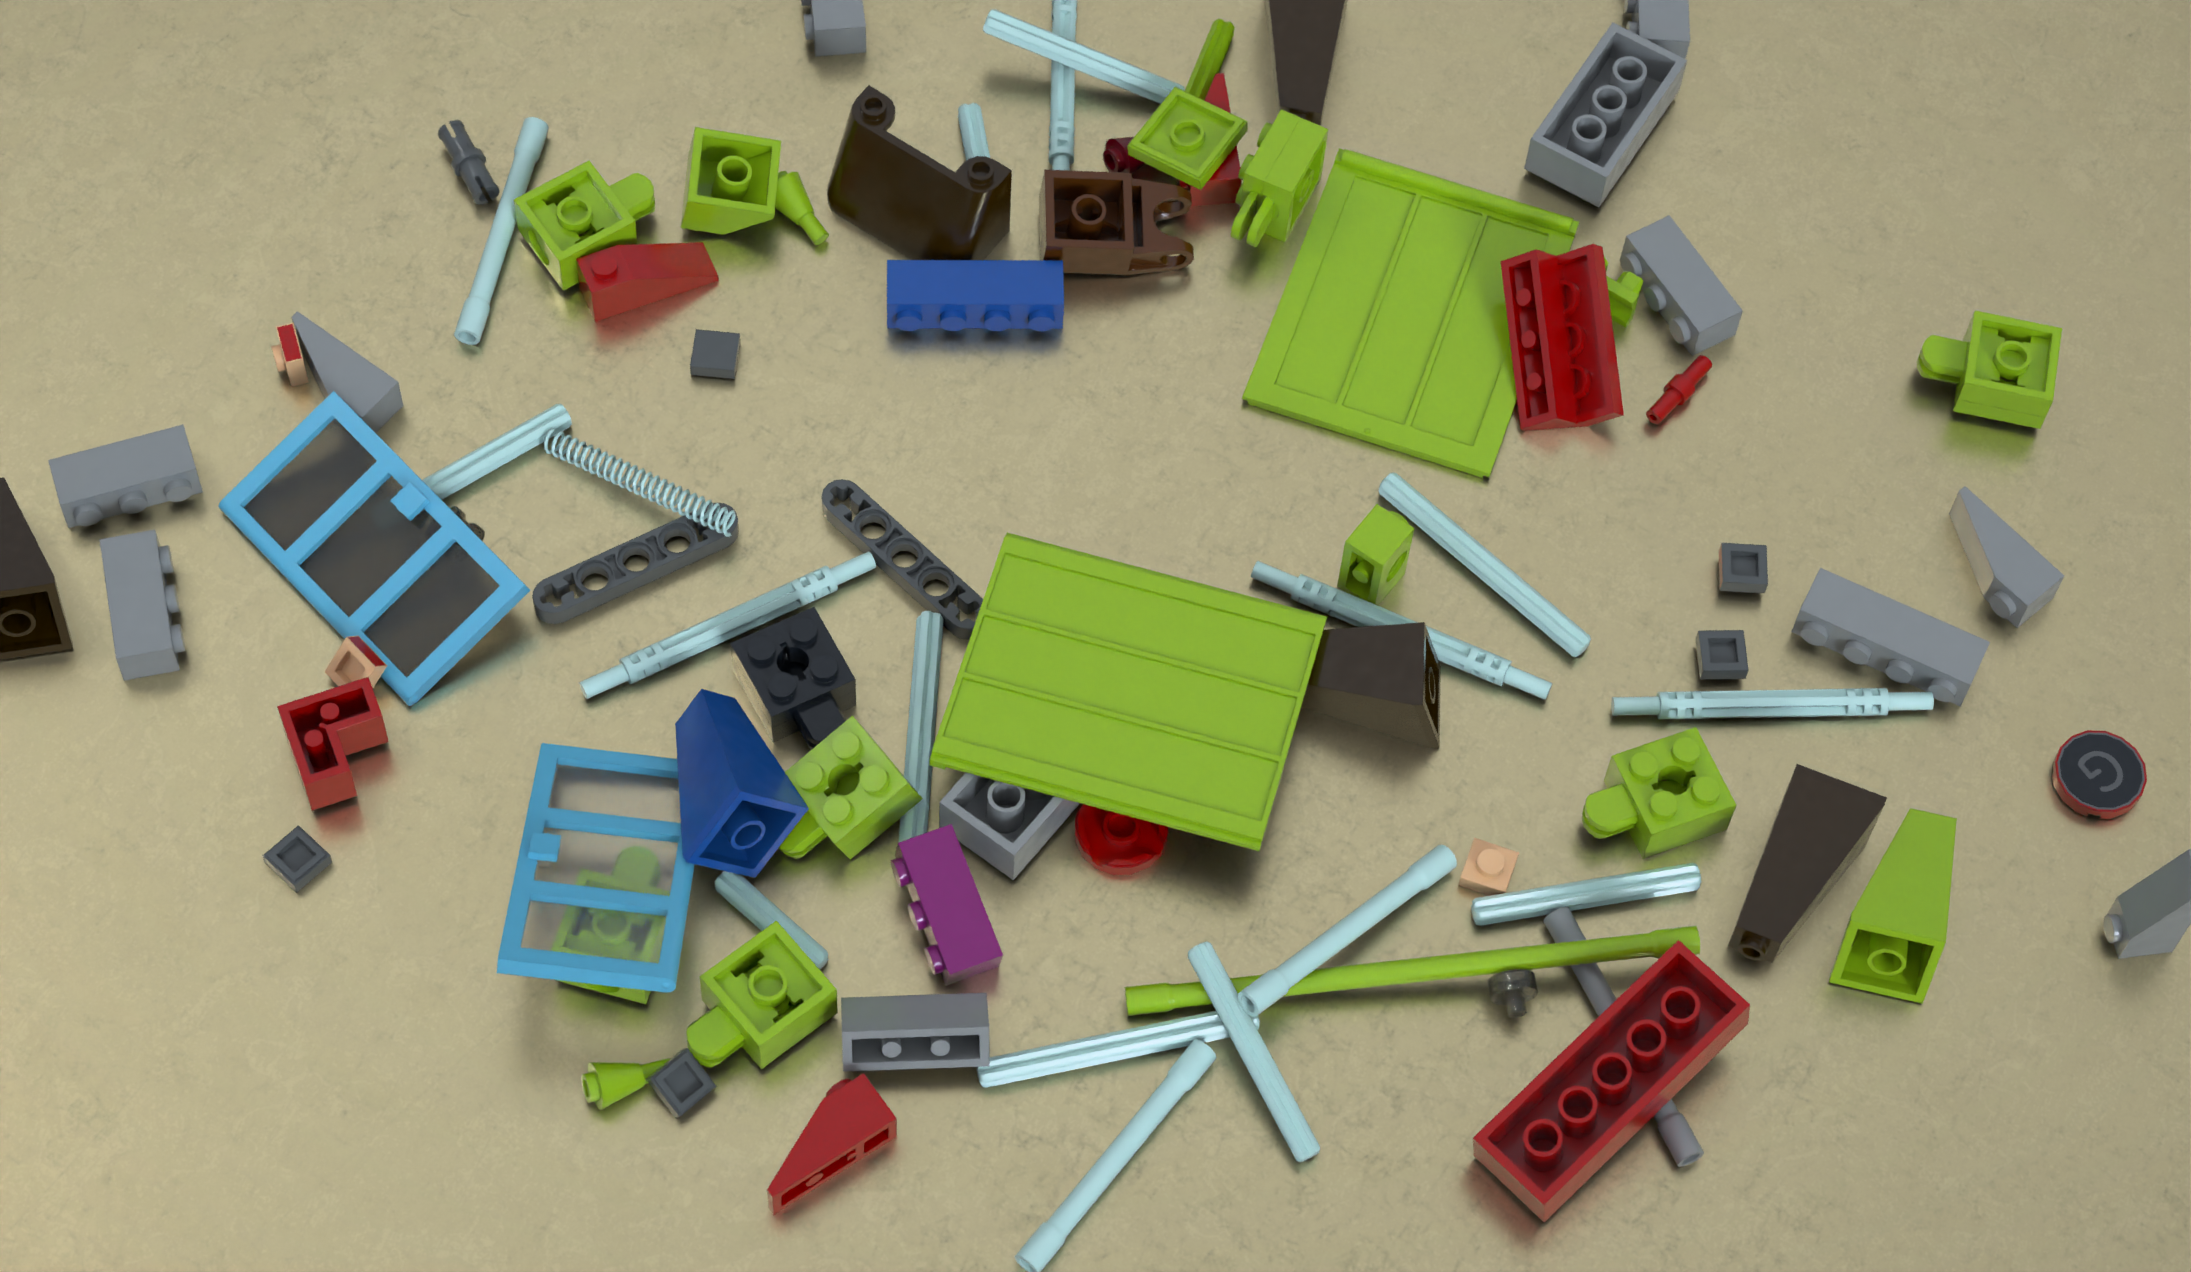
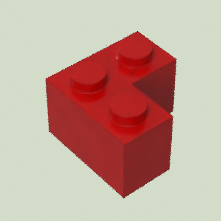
[277,677,389,811]

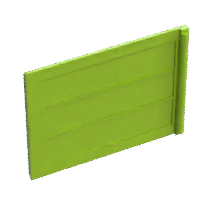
[1242,148,1579,478]
[929,532,1327,851]

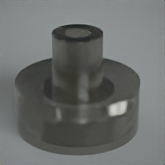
[1488,969,1538,1018]

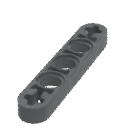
[821,479,983,640]
[532,503,739,624]

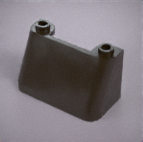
[827,85,1012,260]

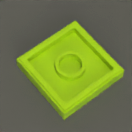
[1127,87,1248,190]

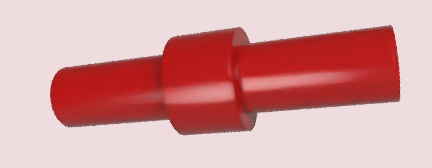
[1646,355,1712,425]

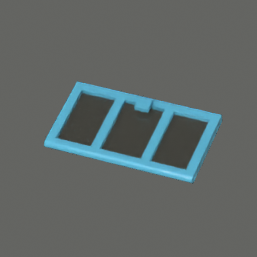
[218,391,531,706]

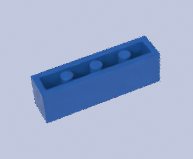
[887,260,1064,331]

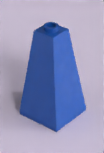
[675,689,809,878]

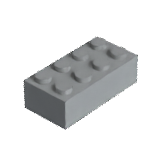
[1524,22,1687,207]
[939,773,1080,880]

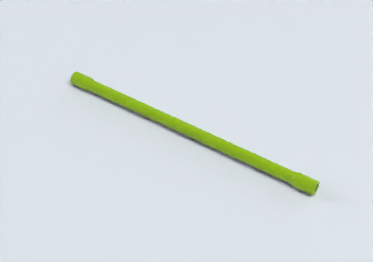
[1125,926,1700,1016]

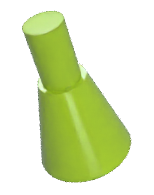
[775,171,829,245]
[581,1058,670,1110]

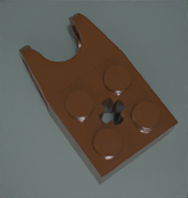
[1039,170,1194,275]

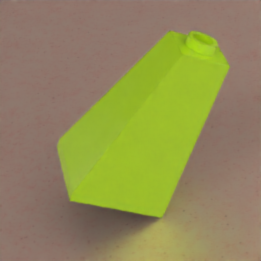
[1829,808,1957,1004]

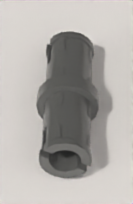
[438,120,500,205]

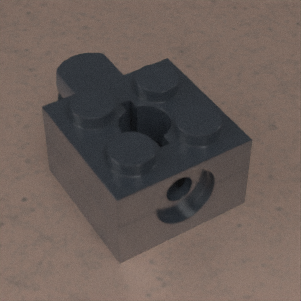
[730,607,856,750]

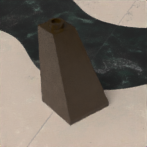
[1264,0,1348,126]
[0,477,73,660]
[1302,622,1441,748]
[1728,764,1887,963]

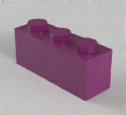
[891,824,1003,986]

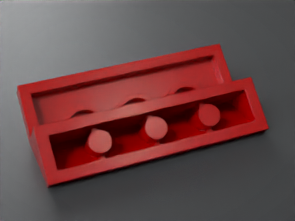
[1500,244,1624,431]

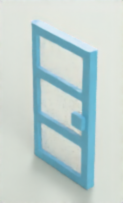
[497,743,695,993]

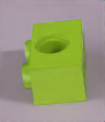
[1337,504,1414,606]

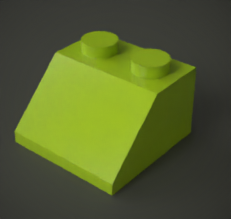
[681,127,781,235]

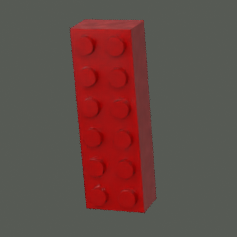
[1473,940,1750,1222]

